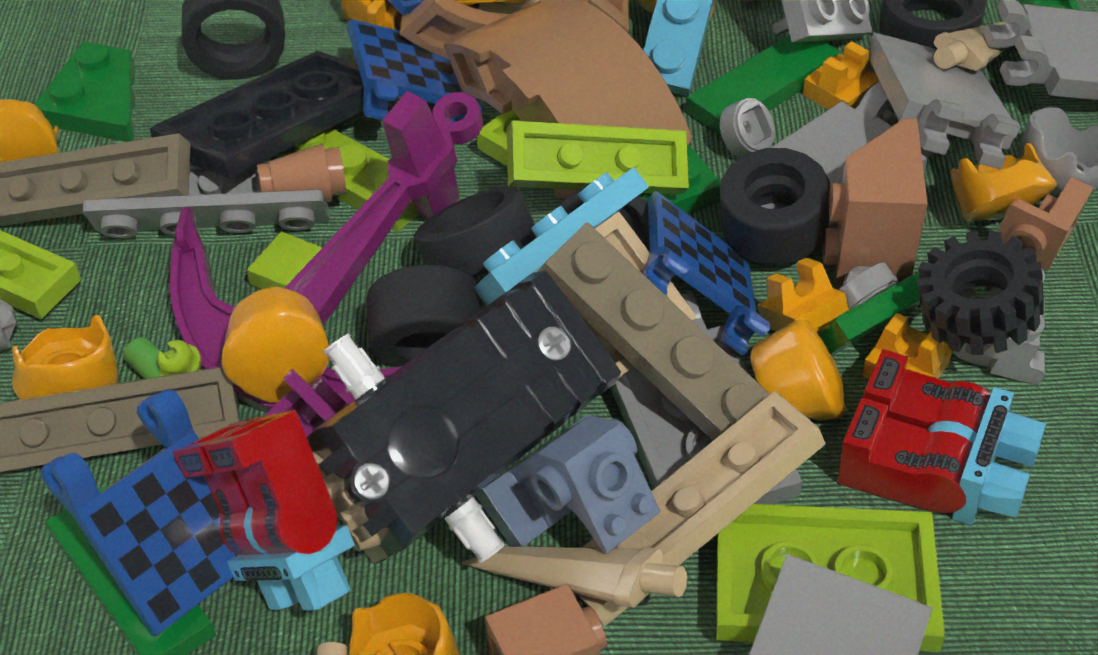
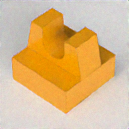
[803,41,879,110]
[757,257,849,333]
[862,313,952,379]

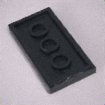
[149,50,364,178]

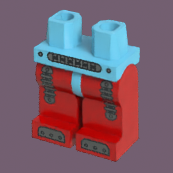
[838,349,1046,526]
[172,410,355,610]

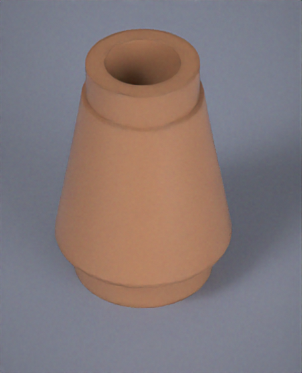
[257,143,346,202]

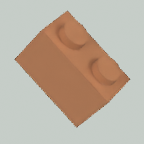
[822,118,928,290]

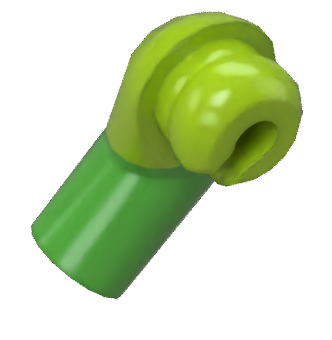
[123,337,202,379]

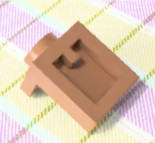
[998,177,1094,272]

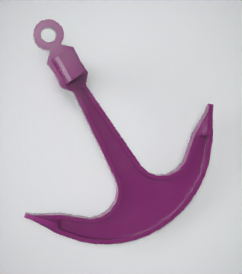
[170,91,483,413]

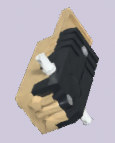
[307,211,697,563]

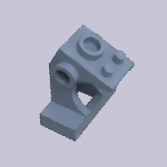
[476,414,661,554]

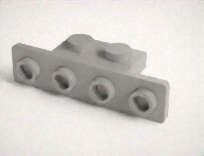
[83,158,329,238]

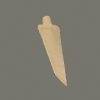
[934,22,1012,71]
[461,546,687,608]

